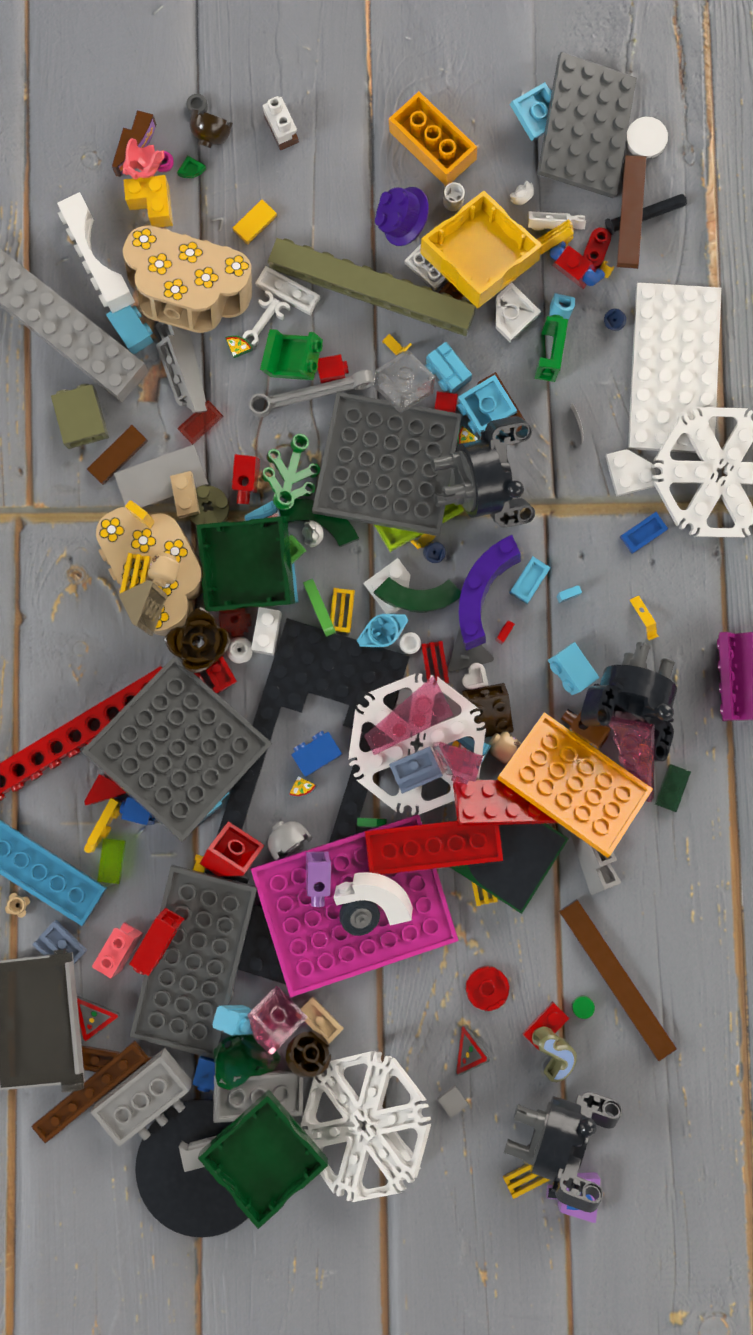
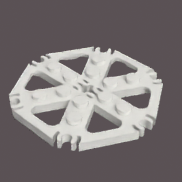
[652,407,753,538]
[348,674,486,815]
[301,1051,431,1202]

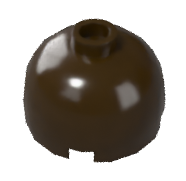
[190,109,233,148]
[286,1031,331,1078]

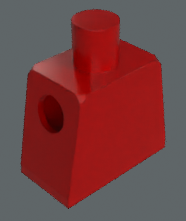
[232,454,260,505]

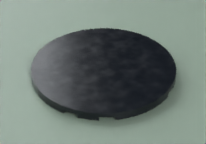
[135,1099,248,1238]

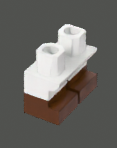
[262,96,299,151]

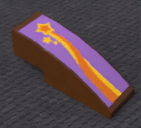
[112,110,157,177]

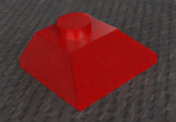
[200,821,265,876]

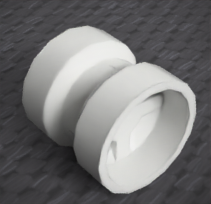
[443,182,465,211]

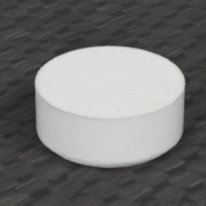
[399,632,421,654]

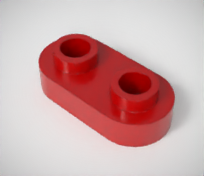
[583,227,611,269]

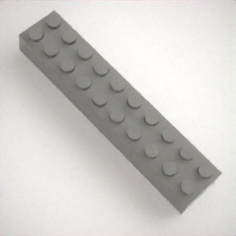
[0,249,148,403]

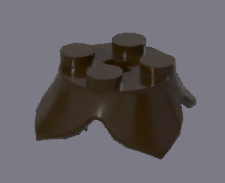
[164,607,231,673]

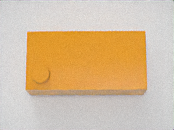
[389,91,477,186]

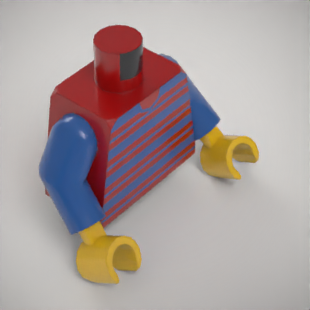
[550,235,614,289]

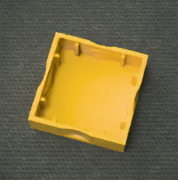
[420,191,543,309]

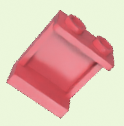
[92,922,143,978]

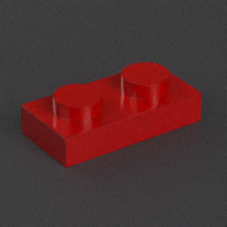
[522,1001,570,1050]

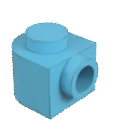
[549,293,575,320]

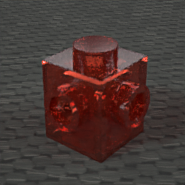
[219,608,252,637]

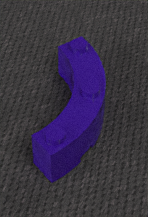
[459,535,521,651]

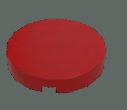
[465,966,510,1011]

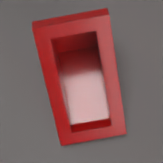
[84,774,127,806]

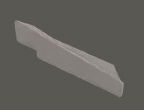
[156,322,208,413]
[570,831,621,895]

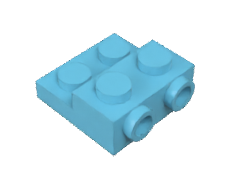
[510,82,552,141]
[457,375,517,436]

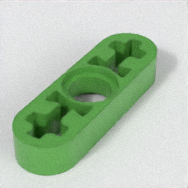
[303,578,336,637]

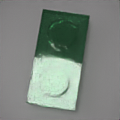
[654,764,691,812]

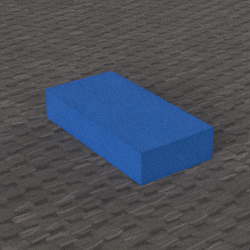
[620,512,668,554]

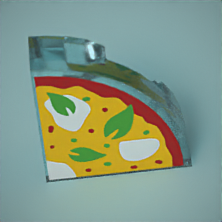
[288,776,318,797]

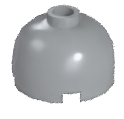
[267,821,313,860]

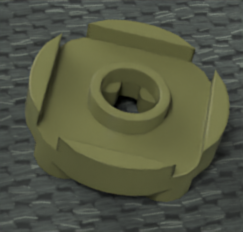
[189,485,230,525]

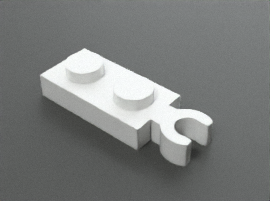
[528,211,586,231]

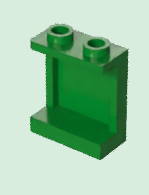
[534,315,568,382]
[260,329,323,380]

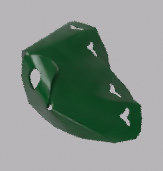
[214,1034,281,1090]

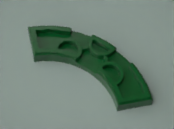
[279,499,359,547]
[373,577,461,613]

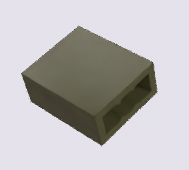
[51,384,109,449]

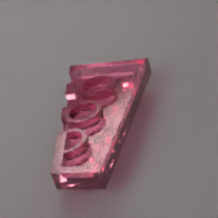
[364,676,453,755]
[609,717,654,802]

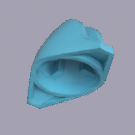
[357,614,409,647]

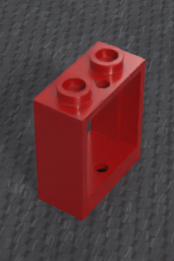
[129,907,184,976]

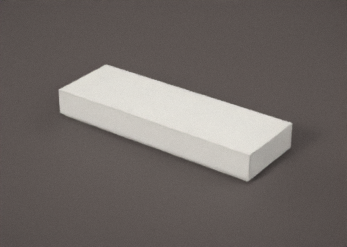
[255,266,321,315]

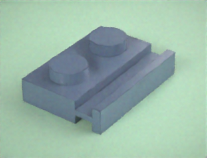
[389,746,443,794]
[32,920,87,974]

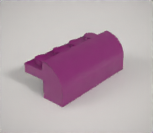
[717,632,753,721]

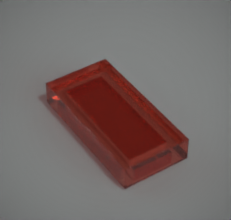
[177,400,223,445]

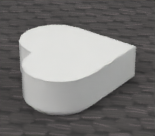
[462,663,489,689]

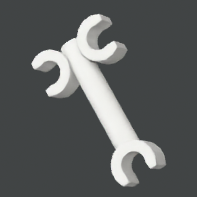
[242,291,290,347]

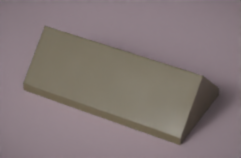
[118,580,168,636]

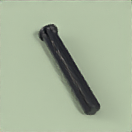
[605,194,687,235]

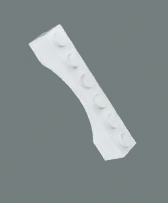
[57,192,135,313]

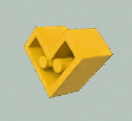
[123,175,173,228]

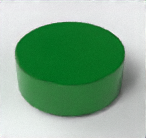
[572,995,595,1019]

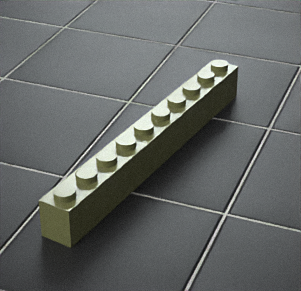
[268,238,476,336]

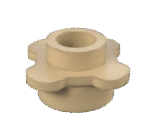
[5,893,30,918]

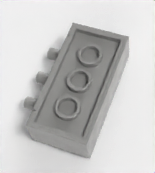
[91,1048,193,1147]

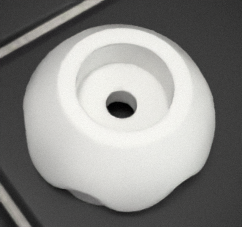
[510,181,534,205]
[302,520,323,547]
[226,637,253,664]

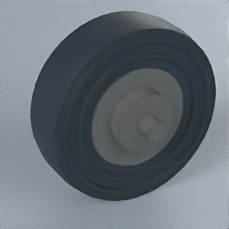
[339,900,380,936]

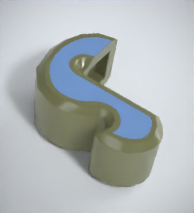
[532,1027,577,1083]

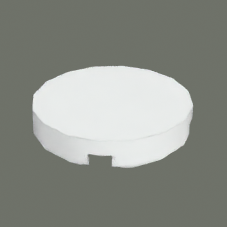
[626,117,668,159]

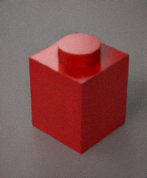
[317,354,349,384]

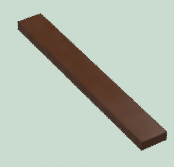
[559,899,677,1061]

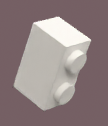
[251,607,282,656]

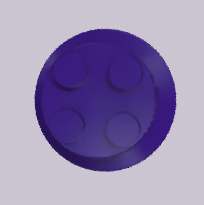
[375,187,429,246]

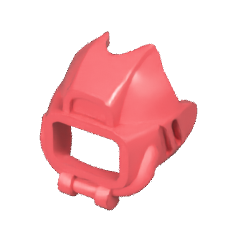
[123,138,164,180]

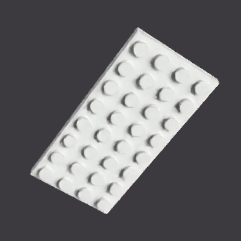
[628,283,721,453]

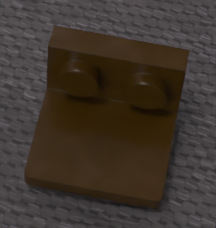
[462,683,514,739]

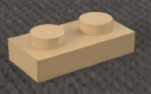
[170,471,200,518]
[297,996,344,1044]

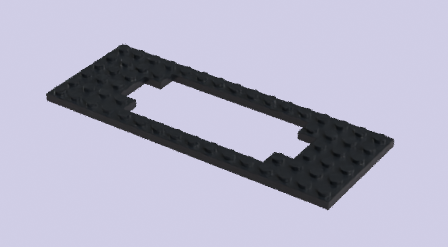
[205,618,410,985]

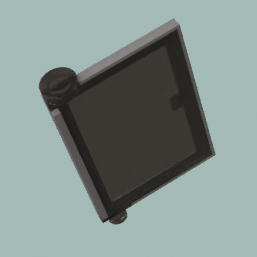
[0,948,85,1092]

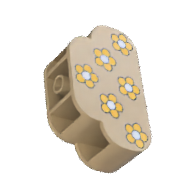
[123,226,252,333]
[96,507,203,636]

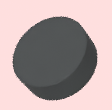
[186,94,208,115]

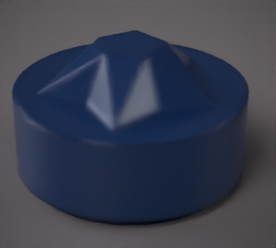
[604,308,626,331]
[423,541,446,563]

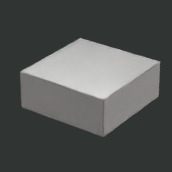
[437,1085,469,1118]

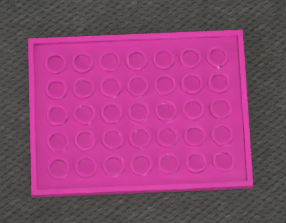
[250,814,459,997]

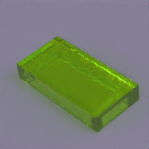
[97,838,126,884]

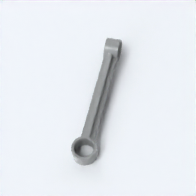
[249,370,375,417]

